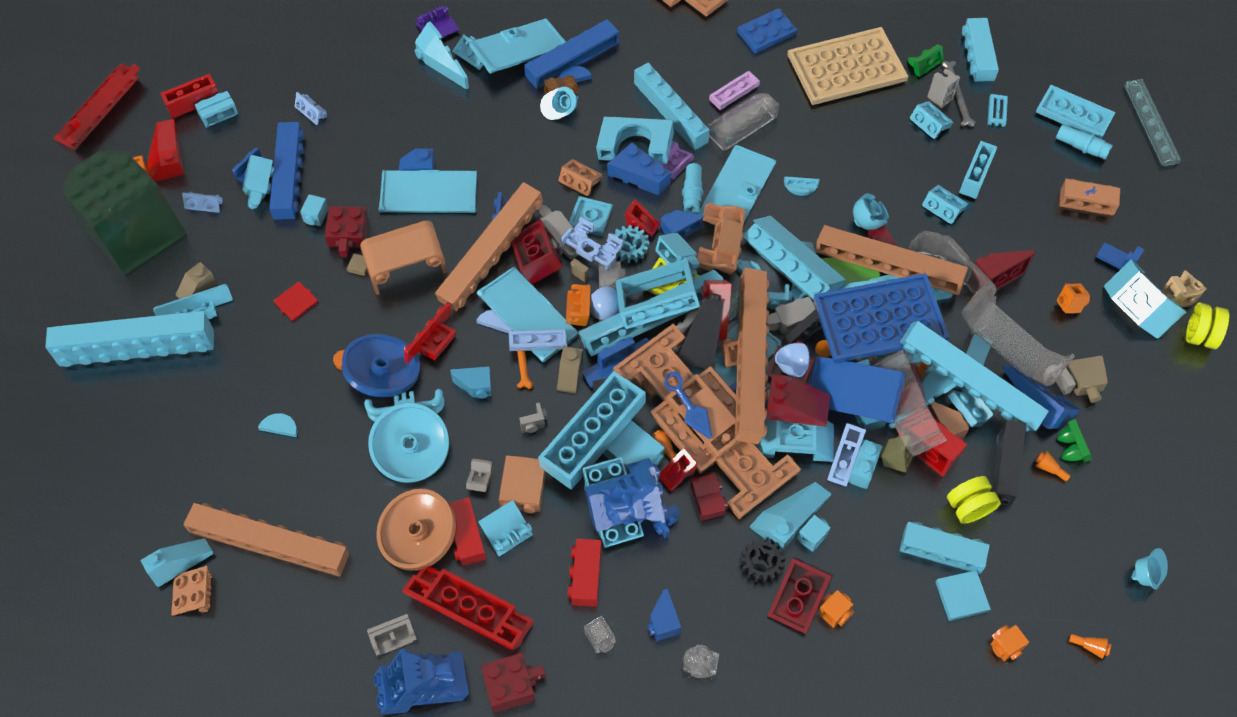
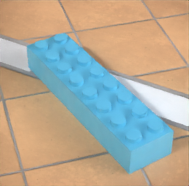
[46,311,214,367]

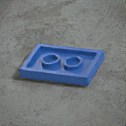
[737,8,797,54]

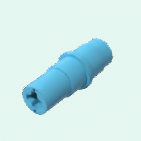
[1056,124,1113,160]
[682,163,703,214]

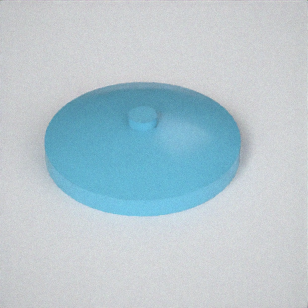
[368,403,449,483]

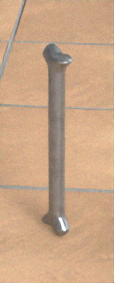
[941,61,976,127]

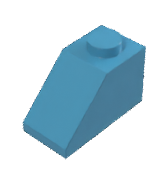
[451,367,492,398]

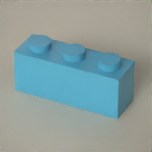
[959,141,997,199]

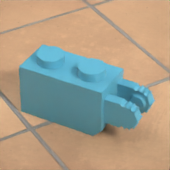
[242,155,274,209]
[655,233,700,278]

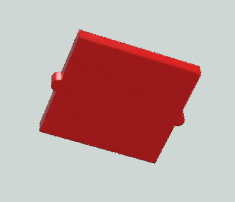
[273,282,319,321]

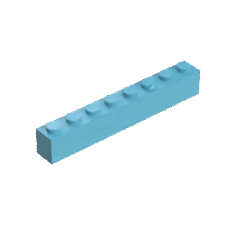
[579,270,723,356]
[900,321,1049,432]

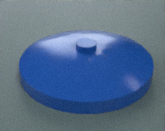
[341,334,420,397]

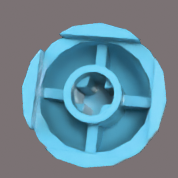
[853,193,889,230]

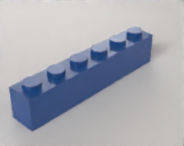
[525,19,619,89]
[270,122,305,220]

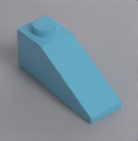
[140,538,214,587]

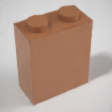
[499,455,546,513]

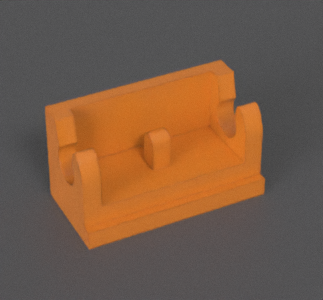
[566,284,590,326]

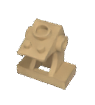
[1161,271,1207,307]

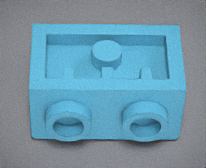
[452,34,483,70]
[910,101,954,139]
[922,185,968,224]
[948,388,995,427]

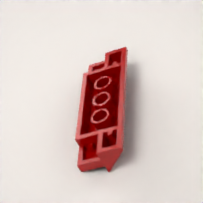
[53,63,140,150]
[402,566,533,650]

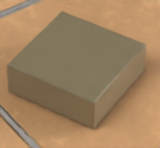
[347,254,367,276]
[570,258,589,282]

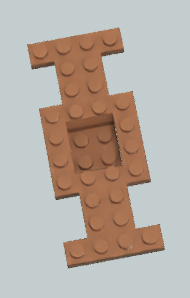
[613,324,801,520]

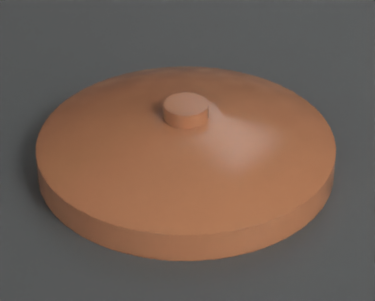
[376,489,456,571]

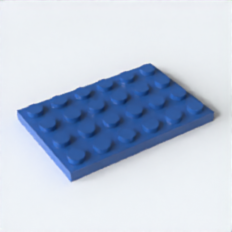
[813,273,950,363]

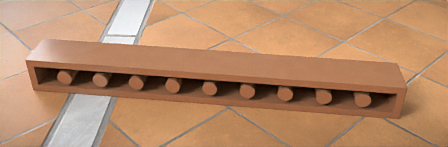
[735,267,769,444]

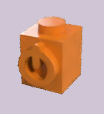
[1056,283,1090,313]
[818,590,854,628]
[991,625,1029,661]

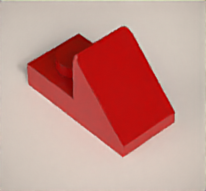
[625,200,660,238]
[658,448,698,490]

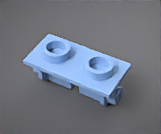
[294,92,327,125]
[182,192,223,213]

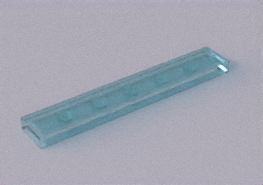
[1124,79,1181,166]

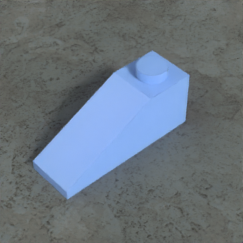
[827,423,866,486]

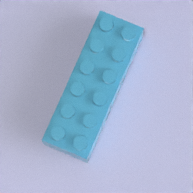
[538,371,646,490]

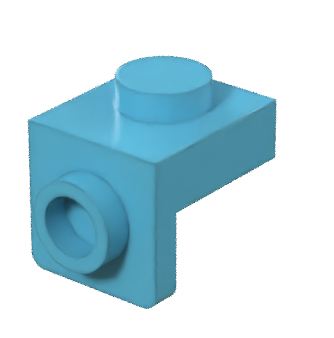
[766,284,792,310]

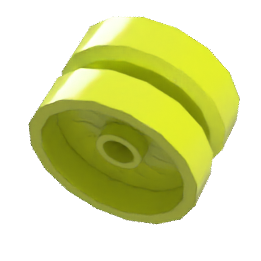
[1186,302,1229,349]
[947,476,1001,524]

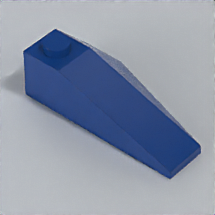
[1002,364,1081,429]

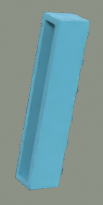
[634,63,709,151]

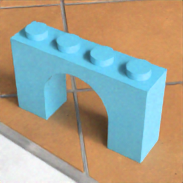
[596,117,674,164]

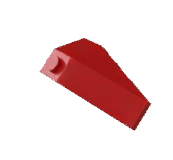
[146,119,185,183]

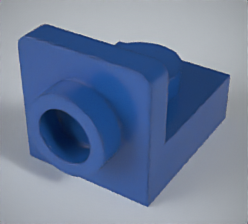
[653,504,680,539]

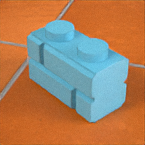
[195,91,238,128]
[848,440,882,489]

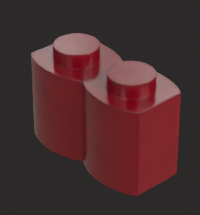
[690,474,728,521]

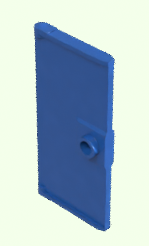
[809,356,906,424]

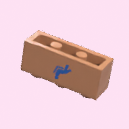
[1059,179,1120,216]

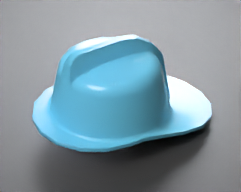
[540,86,579,120]
[1131,548,1168,590]

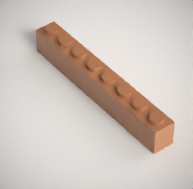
[435,182,543,312]
[816,225,968,295]
[183,503,350,577]

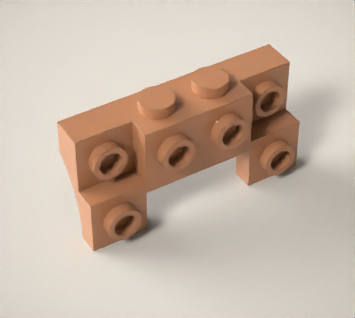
[696,202,745,275]

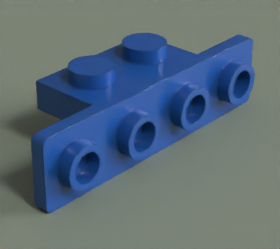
[582,337,649,388]

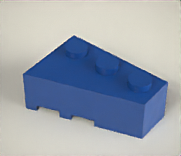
[607,143,671,195]

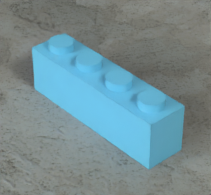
[962,18,999,82]
[899,522,989,574]

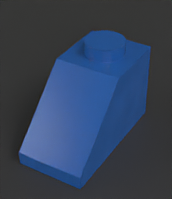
[399,148,436,171]
[660,210,703,238]
[647,589,681,642]

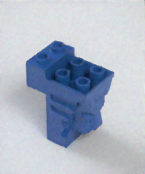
[584,458,667,532]
[374,649,469,715]

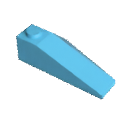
[415,22,469,89]
[889,365,956,428]
[750,482,831,550]

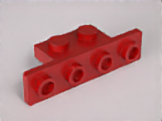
[404,302,456,364]

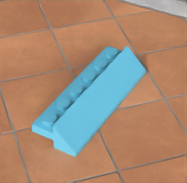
[743,216,846,300]

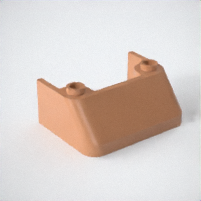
[360,221,447,295]

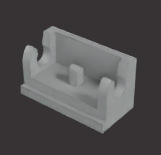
[927,69,960,108]
[367,614,417,657]

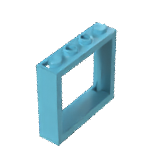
[615,259,700,329]

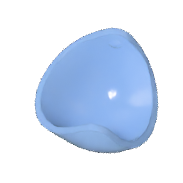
[590,286,620,320]
[775,343,809,377]

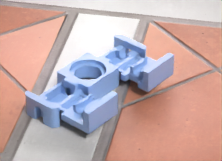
[561,217,623,270]

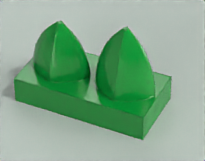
[908,44,944,77]
[1057,419,1092,463]

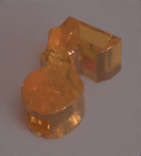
[544,75,579,94]

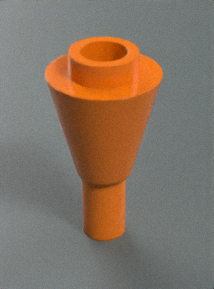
[652,429,677,461]
[1034,451,1071,482]
[1069,633,1112,659]

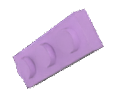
[709,71,760,110]

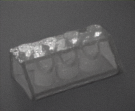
[706,93,779,151]

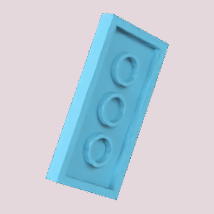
[1036,85,1115,139]

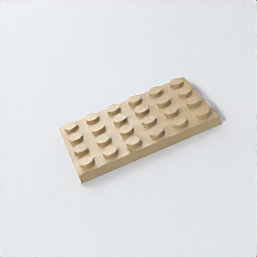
[787,27,908,105]

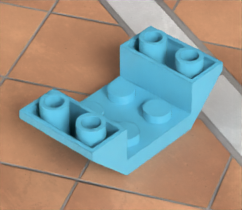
[1104,259,1186,339]
[754,416,834,462]
[582,457,644,548]

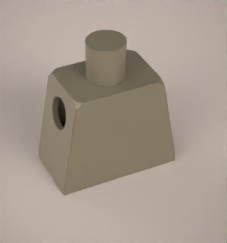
[1065,355,1108,403]

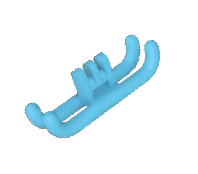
[364,389,445,422]

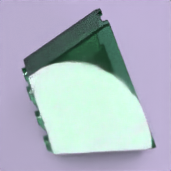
[62,150,186,275]

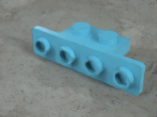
[153,284,233,320]

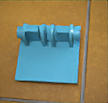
[478,500,533,557]

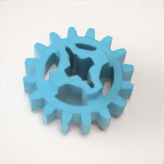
[612,225,649,263]

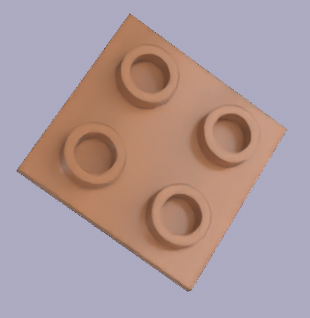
[171,566,212,616]

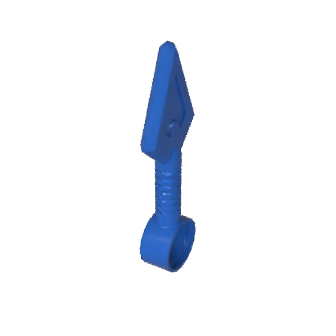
[664,372,712,439]

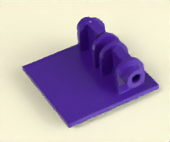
[415,5,460,38]

